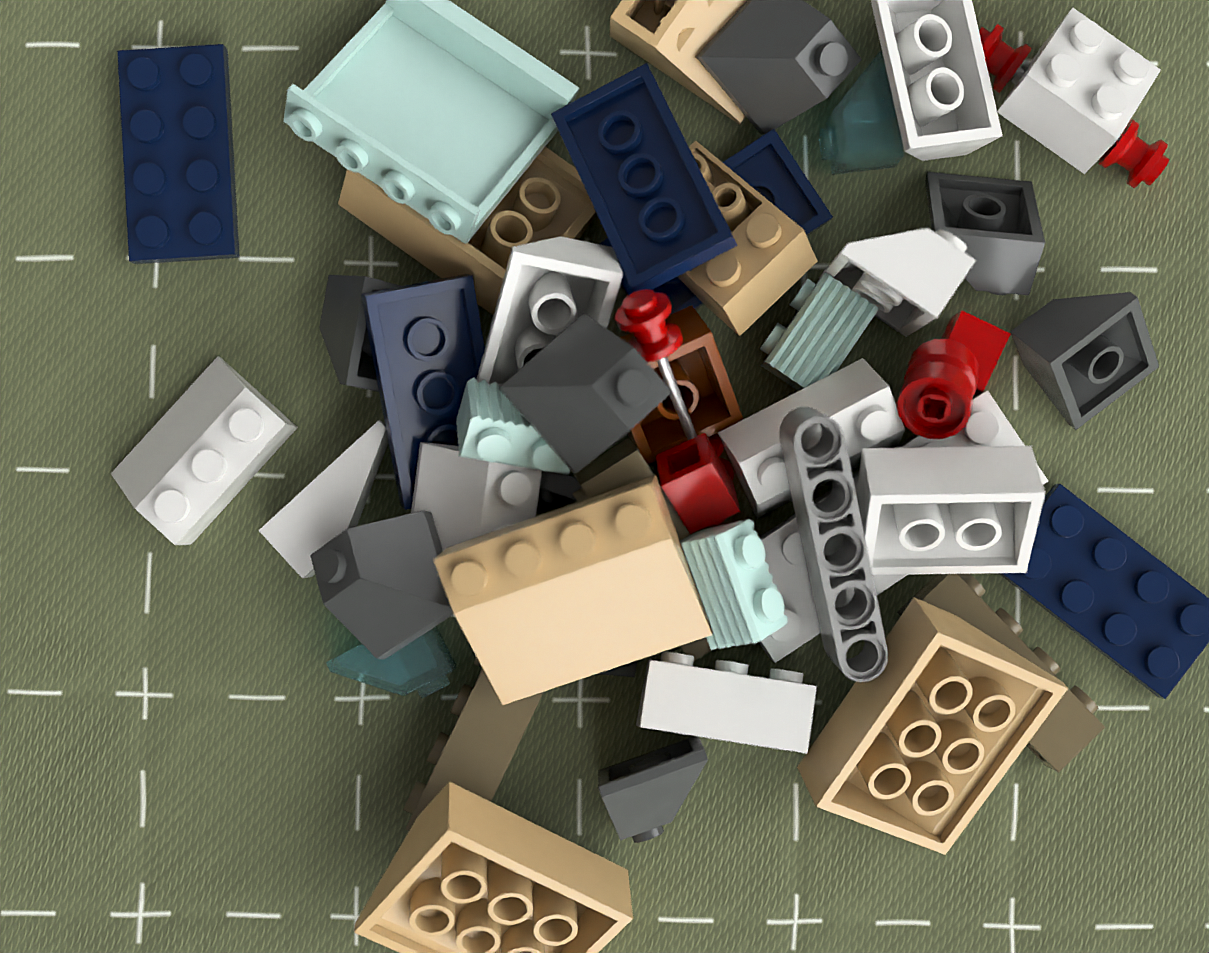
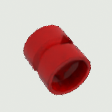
[897,339,979,439]

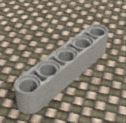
[779,407,888,682]

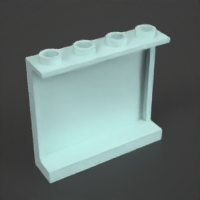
[283,0,580,244]

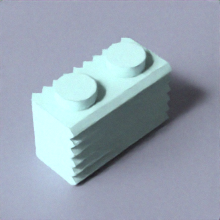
[760,273,879,391]
[456,378,570,475]
[680,519,788,650]

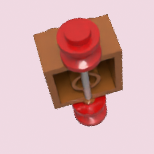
[615,289,744,480]

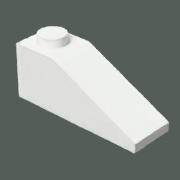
[258,420,389,579]

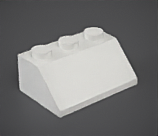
[871,0,1003,161]
[819,228,976,337]
[477,236,623,386]
[111,356,298,545]
[718,358,905,519]
[411,442,542,617]
[857,446,1045,575]
[636,651,817,753]

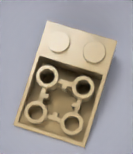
[610,0,747,125]
[677,141,818,336]

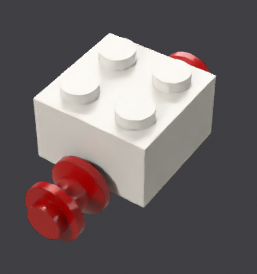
[979,7,1170,188]

